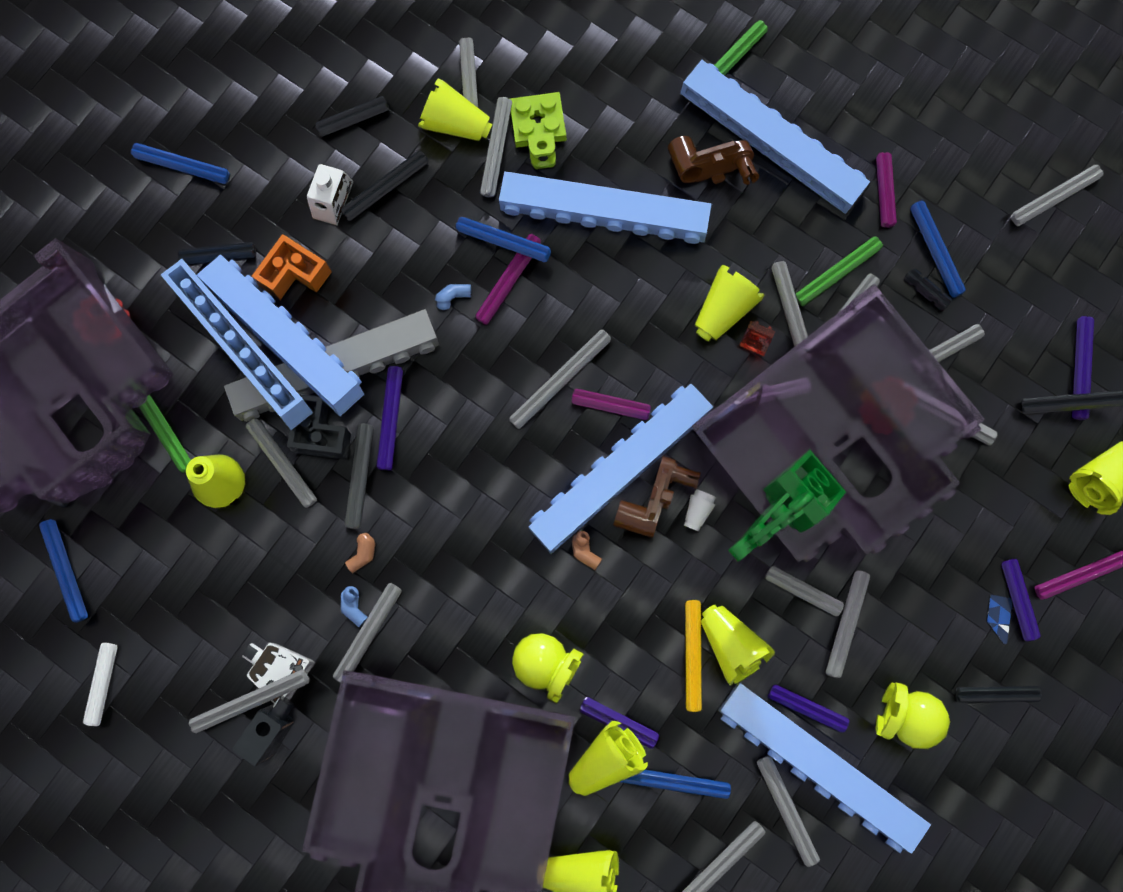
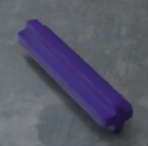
[1002,559,1041,641]
[768,685,849,732]
[580,697,659,748]

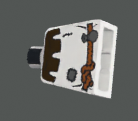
[307,164,353,225]
[242,643,315,704]

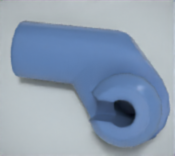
[435,284,471,310]
[340,586,368,628]

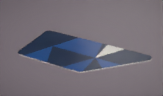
[987,595,1012,644]

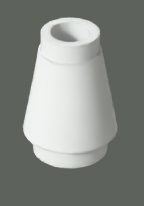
[684,489,716,531]

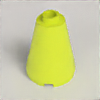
[418,78,493,141]
[695,265,765,342]
[1069,441,1123,515]
[186,455,245,508]
[701,605,775,685]
[569,721,648,796]
[537,850,619,892]

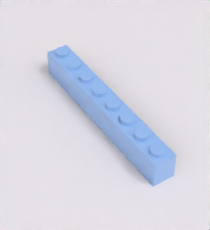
[680,60,870,214]
[499,171,711,244]
[197,254,364,416]
[161,259,313,430]
[528,384,713,554]
[718,683,931,854]

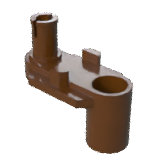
[668,136,759,185]
[613,456,701,538]

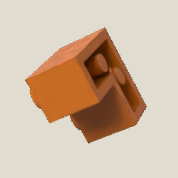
[251,234,332,300]

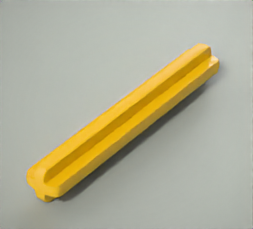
[685,600,702,712]

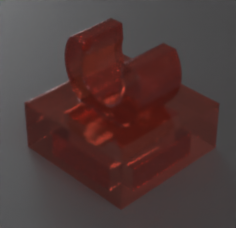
[740,321,775,356]

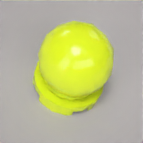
[512,633,584,704]
[876,682,950,749]

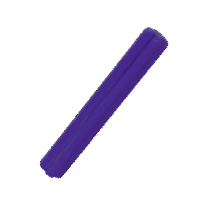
[1072,316,1094,420]
[377,366,403,470]

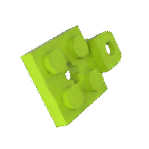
[510,92,567,169]

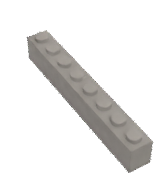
[224,309,439,422]

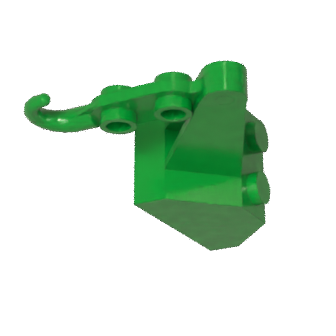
[728,449,846,562]

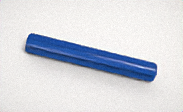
[131,143,230,184]
[910,201,966,297]
[456,217,551,262]
[39,519,88,622]
[620,770,731,799]

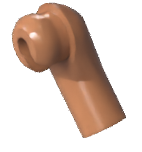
[572,531,602,570]
[345,533,375,574]

